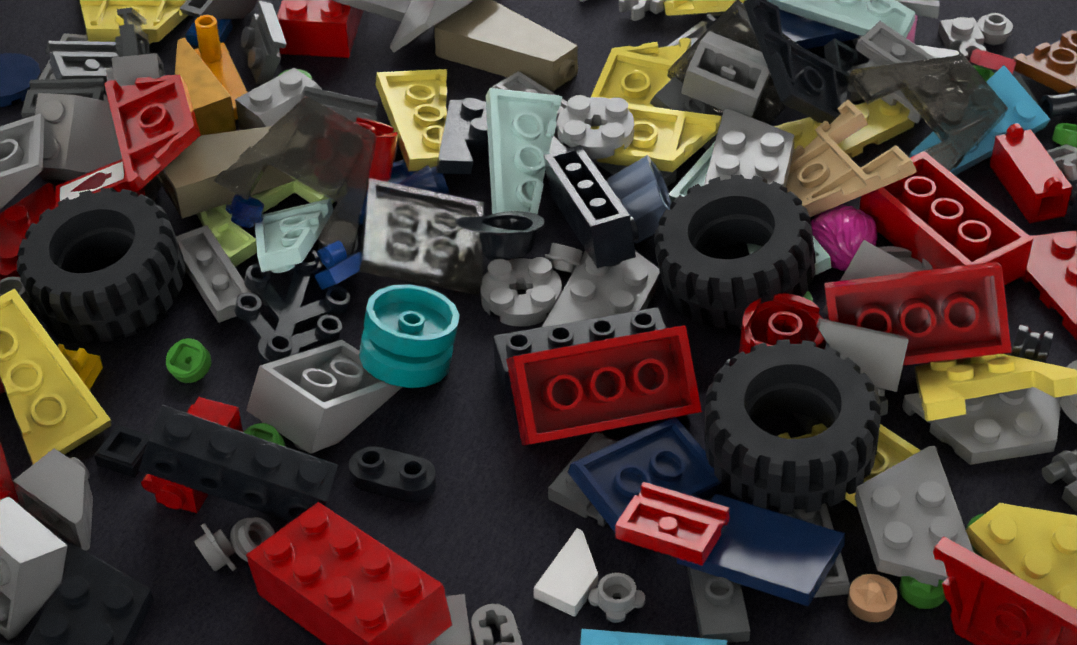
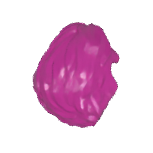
[811,204,877,271]

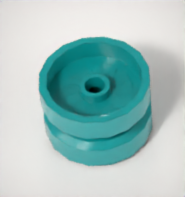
[359,284,460,388]

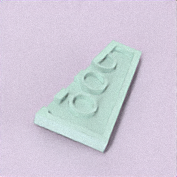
[767,0,915,38]
[486,88,562,214]

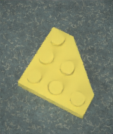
[966,503,1077,609]

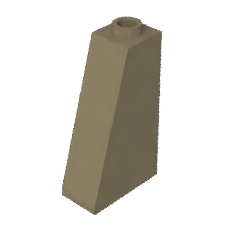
[434,0,578,91]
[157,123,315,219]

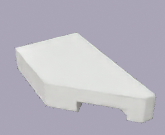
[534,529,598,617]

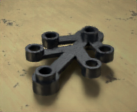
[234,249,350,365]

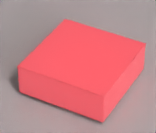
[969,49,1016,74]

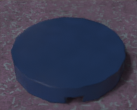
[0,53,41,107]

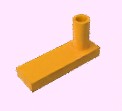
[194,15,248,120]

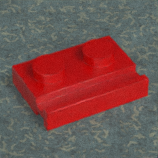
[615,482,729,566]

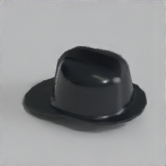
[456,211,545,261]

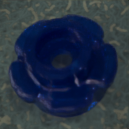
[226,194,264,228]

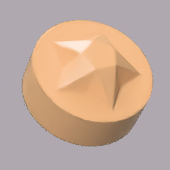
[848,574,897,622]

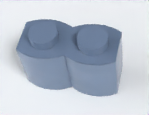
[607,155,672,244]

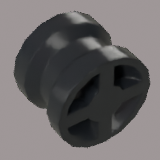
[1011,324,1054,363]

